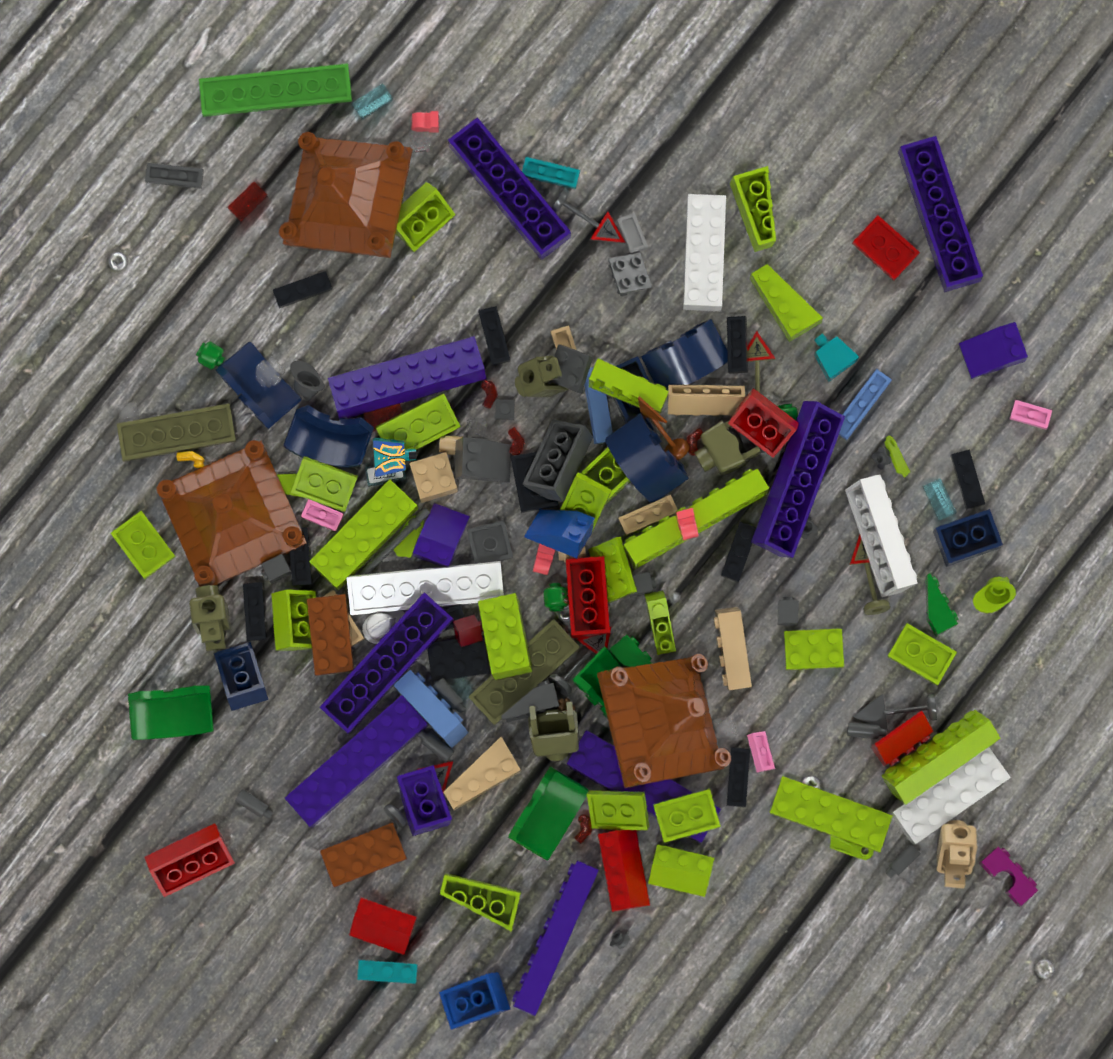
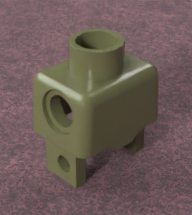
[515,356,569,397]
[694,421,761,476]
[189,585,231,651]
[528,702,579,761]

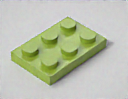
[291,456,358,512]
[560,472,612,532]
[110,511,176,579]
[588,537,637,603]
[887,623,957,686]
[784,629,844,670]
[653,789,721,843]
[587,790,650,830]

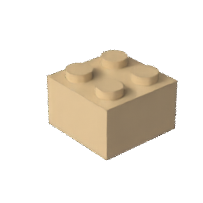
[410,452,458,503]

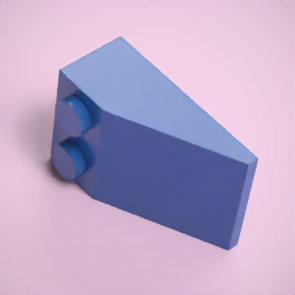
[524,510,595,558]
[439,972,511,1030]

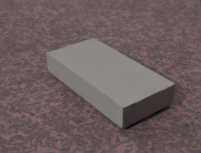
[617,213,648,254]

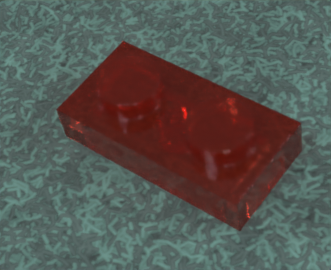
[227,182,268,222]
[363,403,403,432]

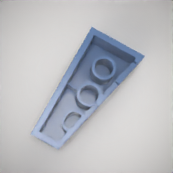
[393,670,469,748]

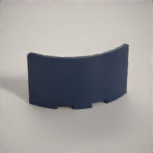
[641,319,728,391]
[216,342,302,429]
[284,405,374,467]
[605,414,689,503]

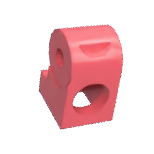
[412,111,439,133]
[675,508,698,540]
[533,544,556,575]

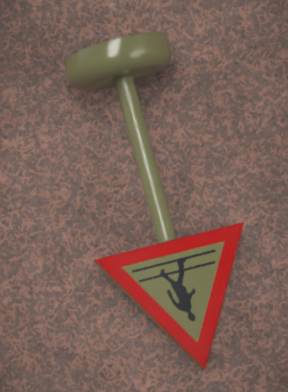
[747,331,776,400]
[849,533,891,615]

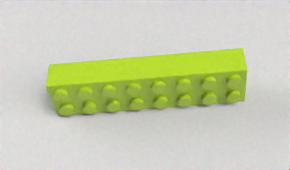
[624,468,769,570]

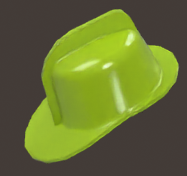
[973,576,1016,613]

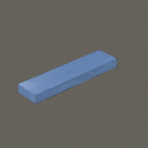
[584,367,613,444]
[839,369,892,441]

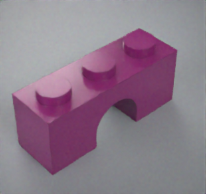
[979,846,1038,907]

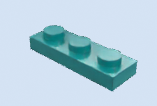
[522,157,580,190]
[357,960,418,984]

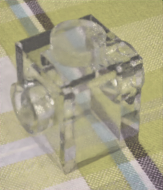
[255,356,285,388]

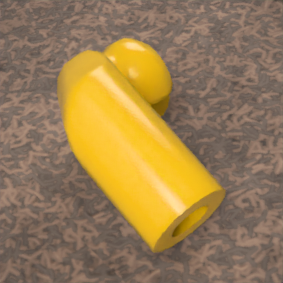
[176,451,205,468]

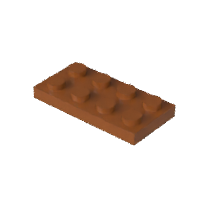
[307,594,354,676]
[320,822,407,888]

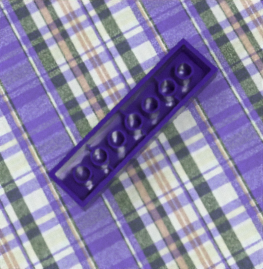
[448,117,571,261]
[898,136,983,293]
[328,336,487,419]
[751,401,845,558]
[319,592,454,734]
[285,695,428,829]
[567,730,721,844]
[512,861,599,1016]

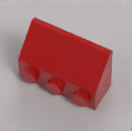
[728,388,799,458]
[871,711,933,767]
[349,898,417,955]

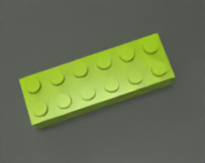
[309,479,418,591]
[881,710,1001,805]

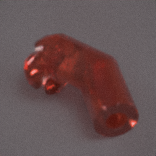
[481,380,498,409]
[507,427,525,455]
[686,428,704,456]
[574,814,592,844]

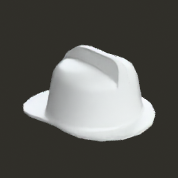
[362,610,405,644]

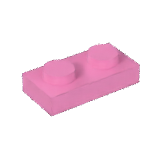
[1010,400,1052,430]
[301,499,344,532]
[747,731,775,773]

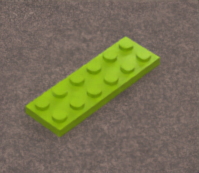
[770,776,893,853]

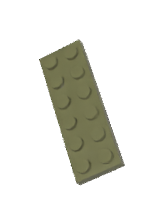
[117,403,236,462]
[468,619,580,726]

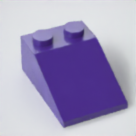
[959,322,1028,379]
[413,503,470,567]
[396,765,452,837]

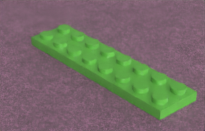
[199,64,352,117]

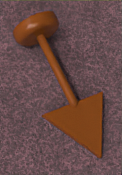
[638,396,689,460]

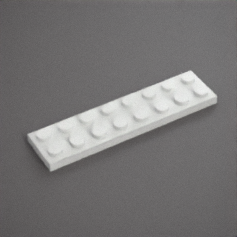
[347,561,504,615]

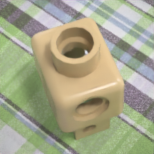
[937,820,977,888]

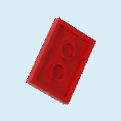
[852,215,920,281]

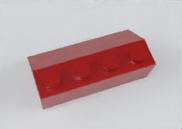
[566,556,610,638]
[144,823,235,897]
[598,830,650,912]

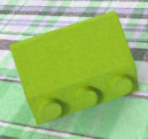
[396,182,456,252]
[271,590,316,651]
[648,844,714,897]

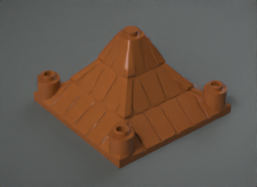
[279,132,413,258]
[157,440,307,587]
[597,654,731,788]

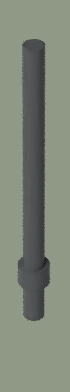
[343,508,430,593]

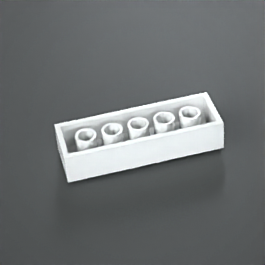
[683,194,726,311]
[845,474,917,598]
[891,747,1011,846]

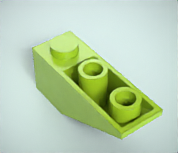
[644,590,676,655]

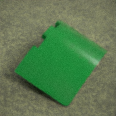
[573,647,622,719]
[128,685,213,740]
[508,766,589,860]

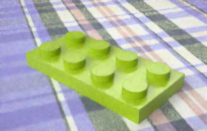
[375,393,461,450]

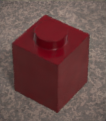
[453,615,484,647]

